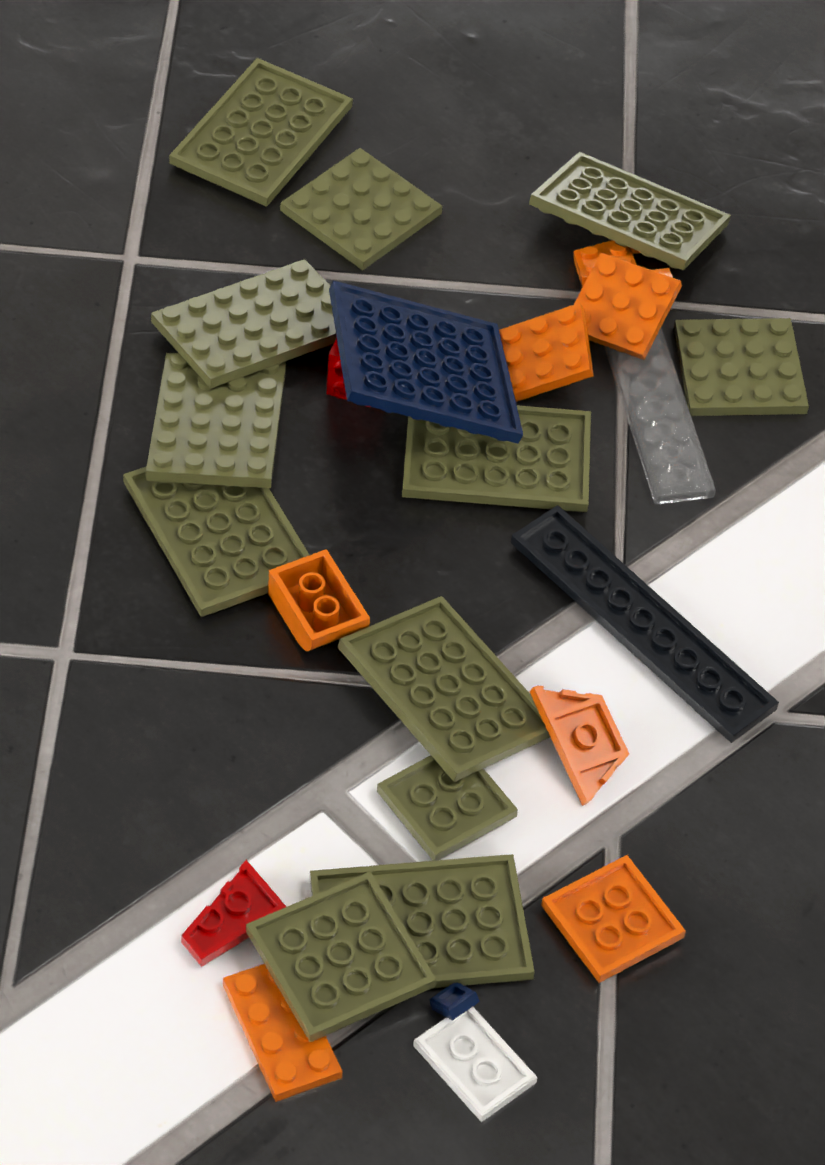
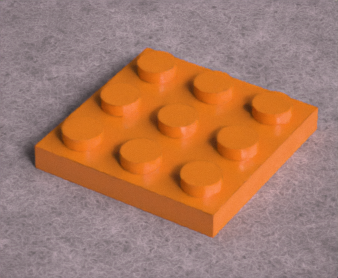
[574,253,682,360]
[499,303,594,402]
[541,855,686,983]

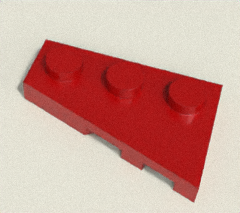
[181,859,286,967]

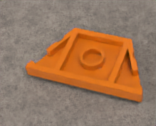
[529,685,629,806]

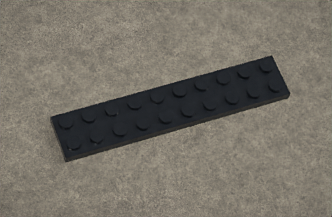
[511,505,779,743]

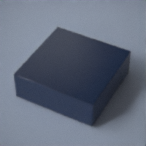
[429,983,480,1021]

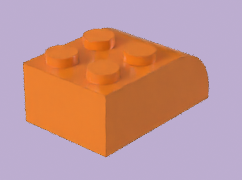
[268,549,370,651]

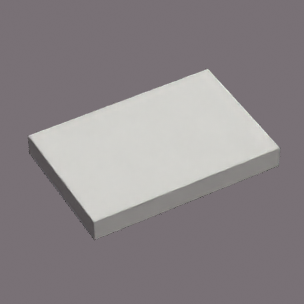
[413,1007,537,1122]

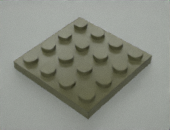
[280,148,442,271]
[674,318,809,416]
[246,871,437,1042]

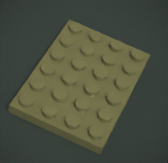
[169,58,353,207]
[529,152,731,270]
[151,259,337,389]
[146,353,286,488]
[402,405,591,512]
[123,467,309,617]
[338,596,550,782]
[309,854,535,988]

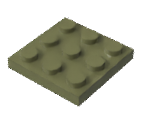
[377,755,518,861]

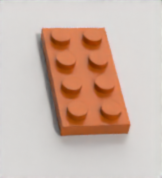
[223,964,342,1102]

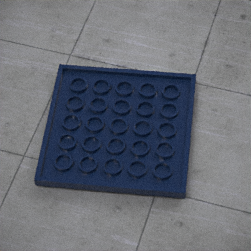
[329,280,523,444]

